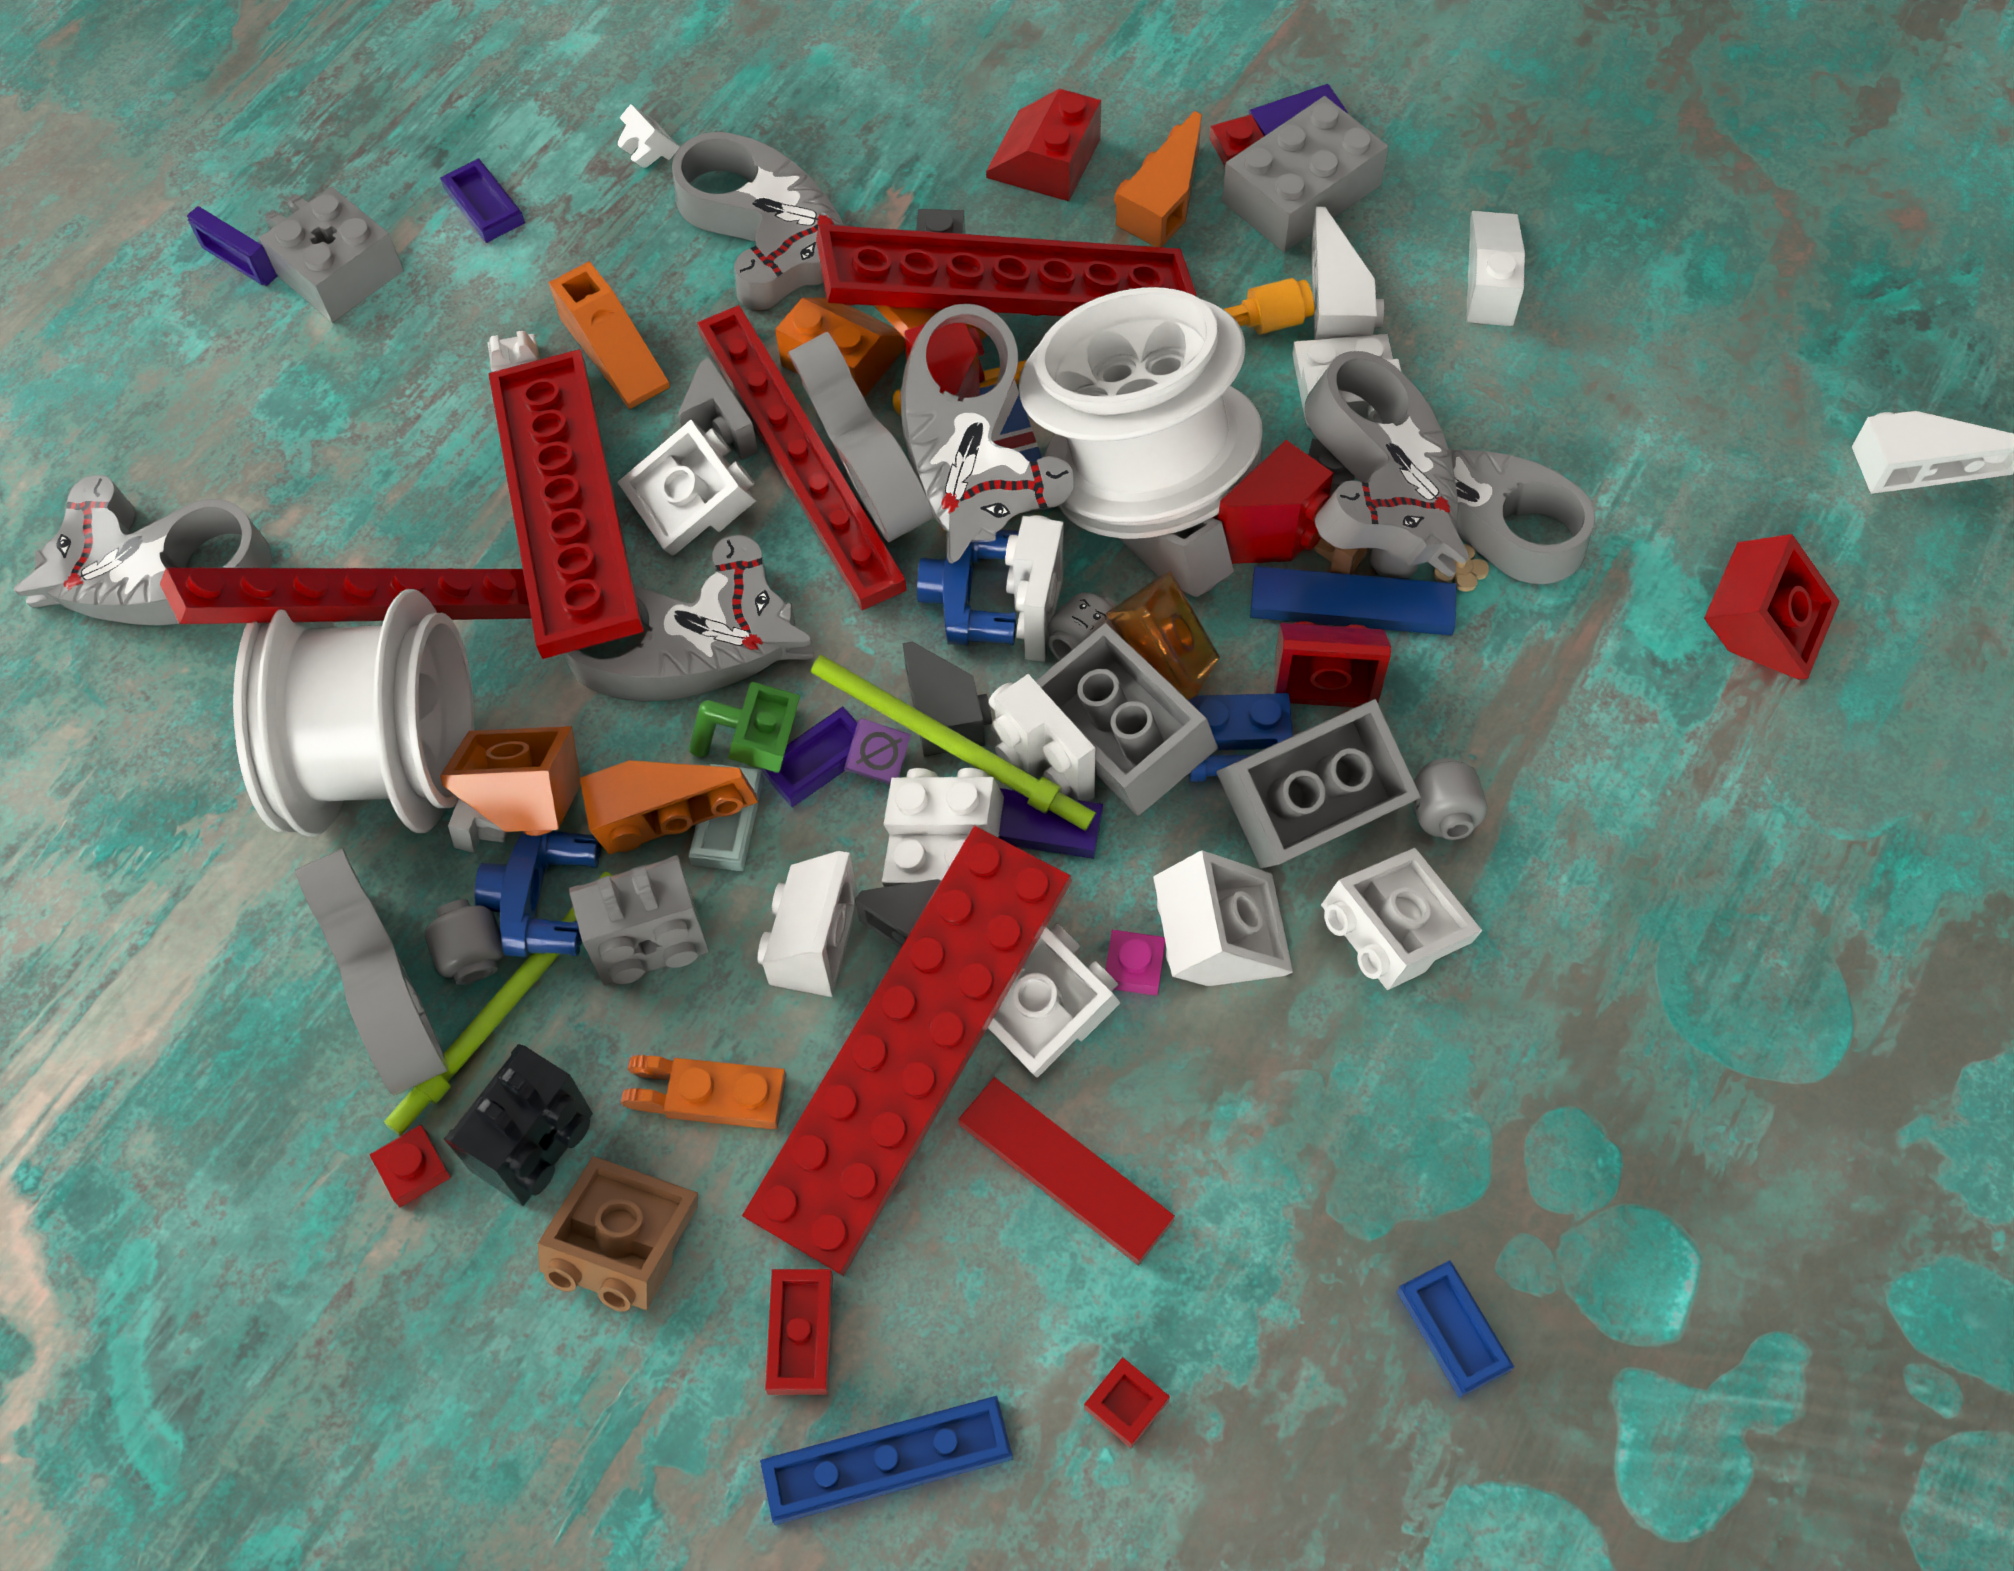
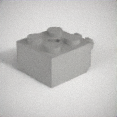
[259,186,404,323]
[569,855,709,985]

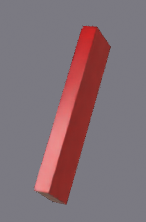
[958,1077,1175,1266]

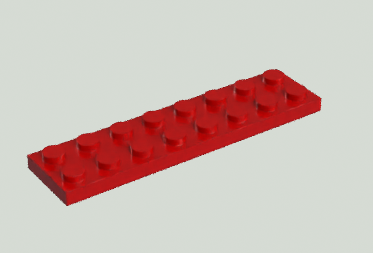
[816,224,1198,316]
[488,349,644,659]
[742,825,1072,1277]

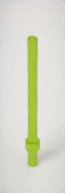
[811,654,1096,831]
[383,871,613,1136]

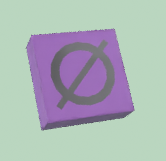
[844,718,911,785]

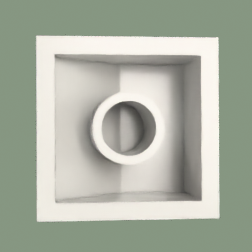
[1153,850,1293,986]
[758,851,858,997]

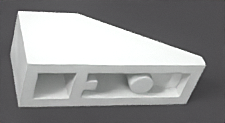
[1311,207,1384,340]
[1466,211,1525,326]
[1852,411,2014,494]

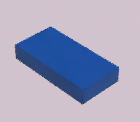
[1397,1260,1515,1399]

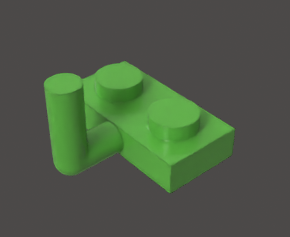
[689,681,801,773]

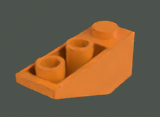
[1114,111,1202,247]
[548,261,670,410]
[580,760,758,855]

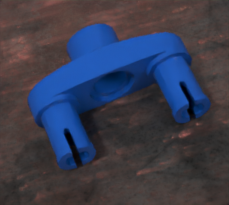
[917,529,1019,646]
[475,830,601,957]

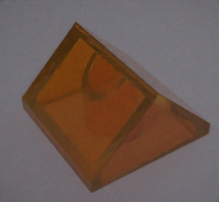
[1106,571,1220,700]

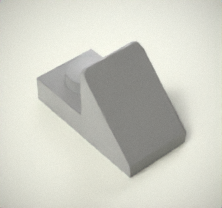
[679,357,758,460]

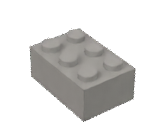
[1222,96,1389,253]
[1035,623,1218,816]
[1216,699,1421,869]

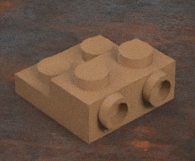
[537,1156,698,1312]

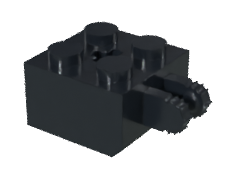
[444,1044,593,1206]

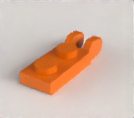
[621,1055,787,1129]

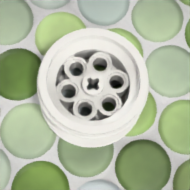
[1019,287,1263,539]
[233,589,474,837]

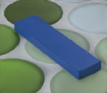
[1250,566,1456,635]
[760,1396,1013,1525]

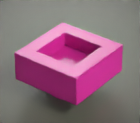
[1105,929,1165,996]

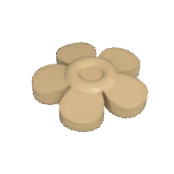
[1433,544,1489,592]

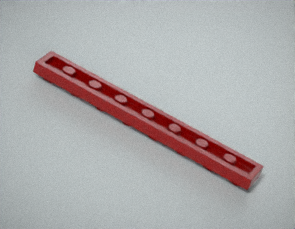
[697,305,907,611]
[160,567,531,624]

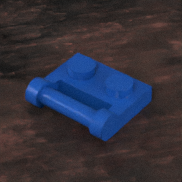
[1185,693,1293,782]

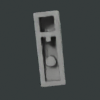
[1118,518,1234,597]

